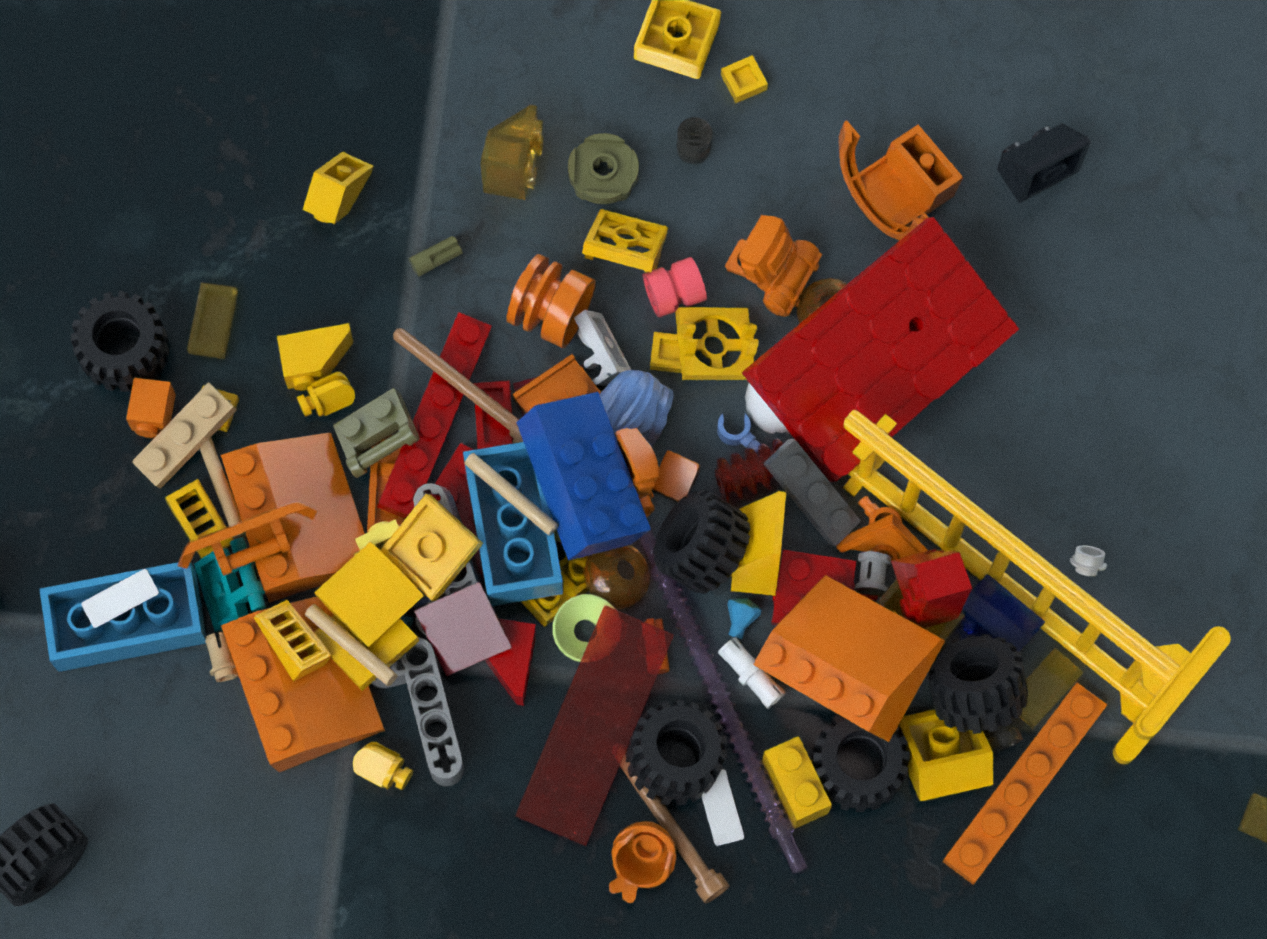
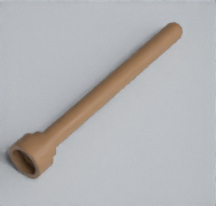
[393,328,523,443]
[611,743,730,904]

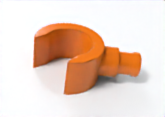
[858,496,902,525]

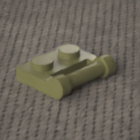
[333,388,420,478]

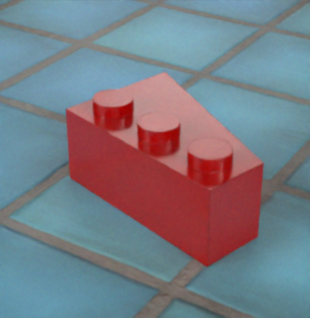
[891,549,972,628]

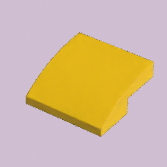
[314,542,424,648]

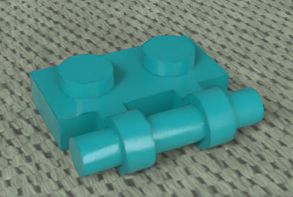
[194,538,266,632]

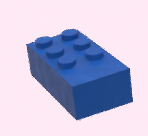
[516,392,651,561]

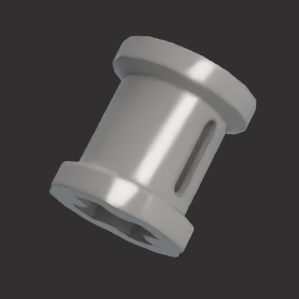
[854,551,891,597]

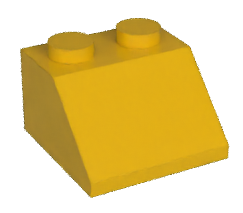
[730,491,786,596]
[898,710,993,801]

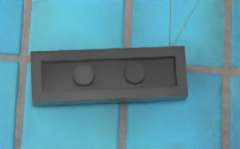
[763,439,861,546]

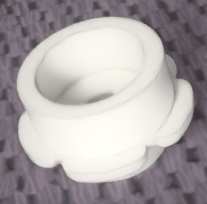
[1070,545,1107,576]

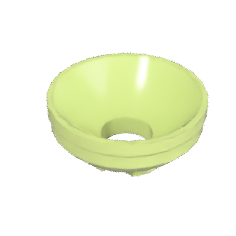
[552,594,621,663]

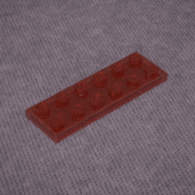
[515,605,674,846]

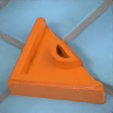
[837,514,928,561]

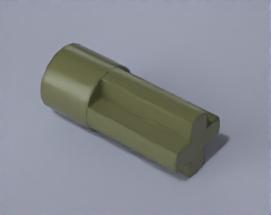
[408,236,463,277]

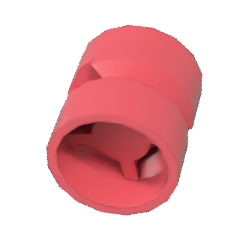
[643,257,707,318]

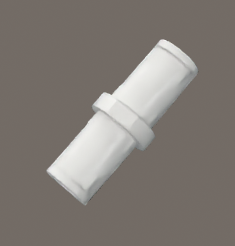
[718,637,786,709]

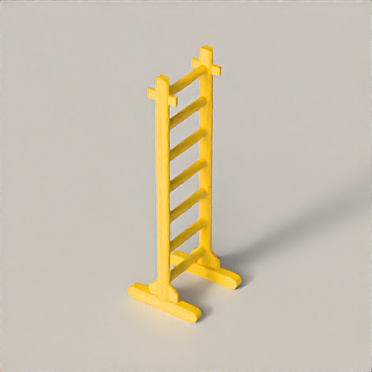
[843,410,1231,764]

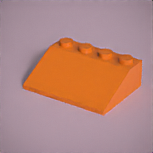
[221,432,365,603]
[753,575,945,742]
[221,597,385,773]

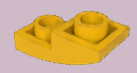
[520,556,604,628]

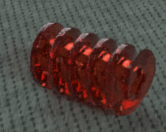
[714,438,784,504]

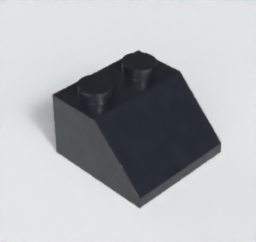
[997,123,1091,203]

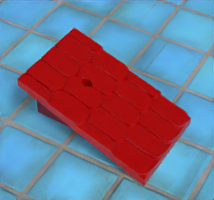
[741,217,1019,482]

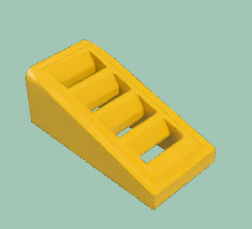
[165,479,234,559]
[254,600,331,682]

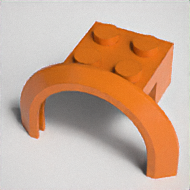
[838,120,963,241]

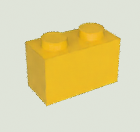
[762,736,832,829]

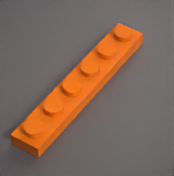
[942,682,1107,885]

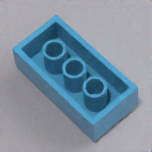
[463,442,563,606]
[40,562,206,672]

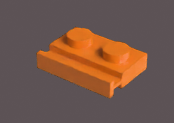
[513,354,601,414]

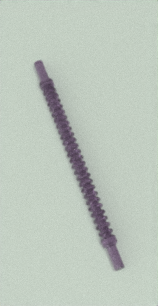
[639,530,807,874]

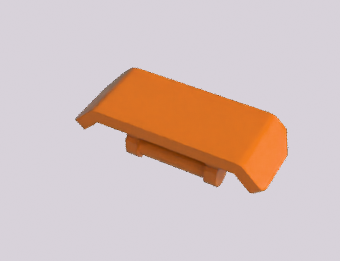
[177,502,318,576]

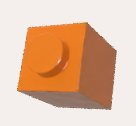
[126,378,176,438]

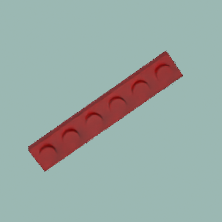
[377,312,492,519]

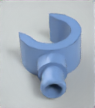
[717,413,763,454]

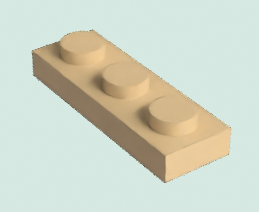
[132,382,237,489]

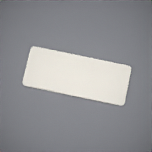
[81,569,159,628]
[701,769,744,846]

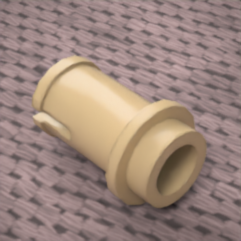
[205,632,238,682]

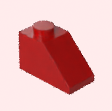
[486,618,537,706]

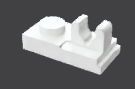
[574,310,631,386]

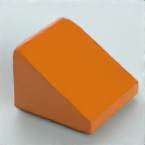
[652,450,700,502]

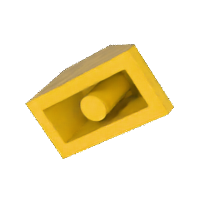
[303,152,374,224]
[277,323,353,391]

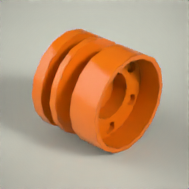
[506,254,596,348]

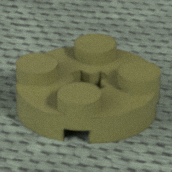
[568,133,639,204]

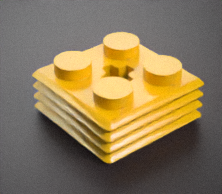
[634,0,721,79]

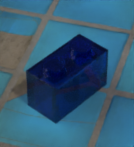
[957,574,1045,653]

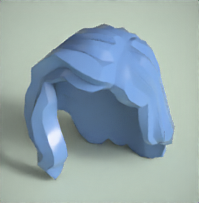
[599,370,674,446]

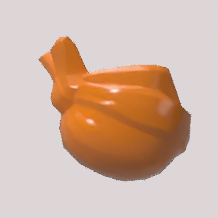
[609,821,677,903]

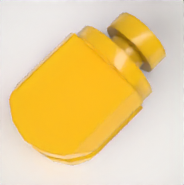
[296,371,355,417]
[353,741,413,790]

